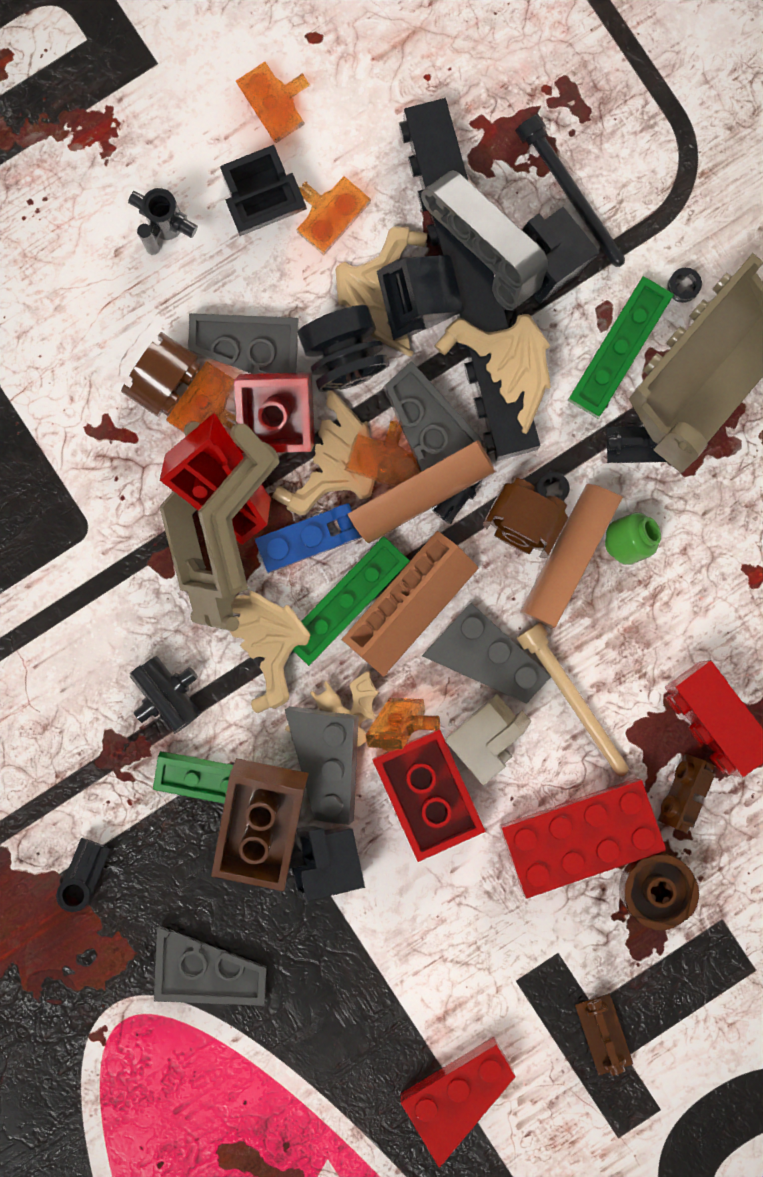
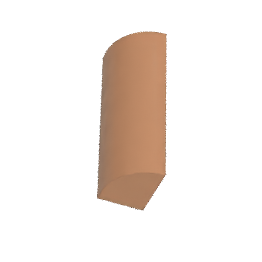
[347,440,497,543]
[520,484,623,629]
[341,531,479,677]

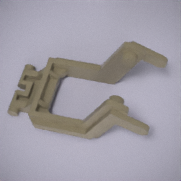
[159,422,279,631]

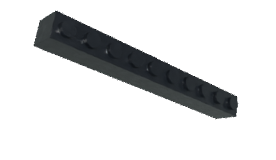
[398,98,541,461]

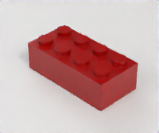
[499,778,666,899]

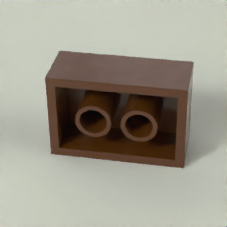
[211,758,309,891]

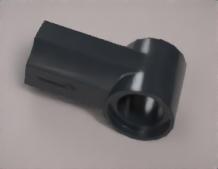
[56,837,111,912]

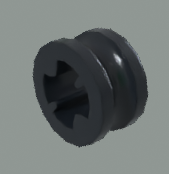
[667,267,702,303]
[536,472,570,501]

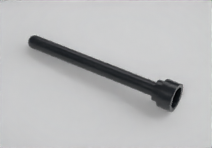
[515,114,625,267]

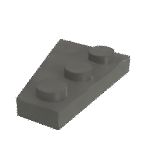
[188,313,299,374]
[383,361,484,472]
[422,603,551,704]
[285,706,359,825]
[154,926,267,1006]

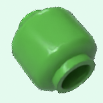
[605,512,661,565]

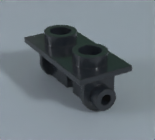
[606,426,667,463]

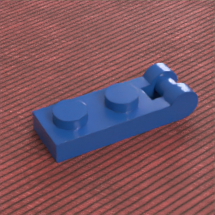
[255,503,362,573]

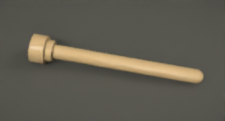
[516,622,629,776]

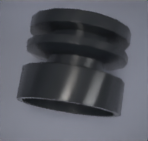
[297,305,389,392]

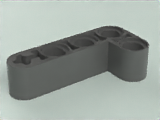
[421,170,548,310]

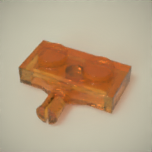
[235,62,310,144]
[296,176,371,256]
[166,361,236,433]
[345,421,421,487]
[365,698,440,751]

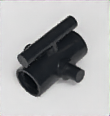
[128,188,198,255]
[130,656,202,734]

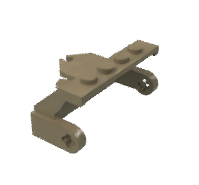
[629,253,763,473]

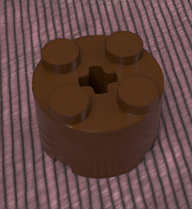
[121,332,200,417]
[483,478,568,558]
[619,852,699,930]

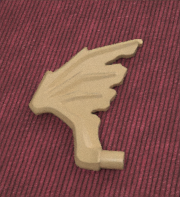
[335,226,428,357]
[434,314,551,434]
[272,390,380,515]
[230,591,311,713]

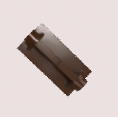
[657,754,716,834]
[575,993,633,1076]

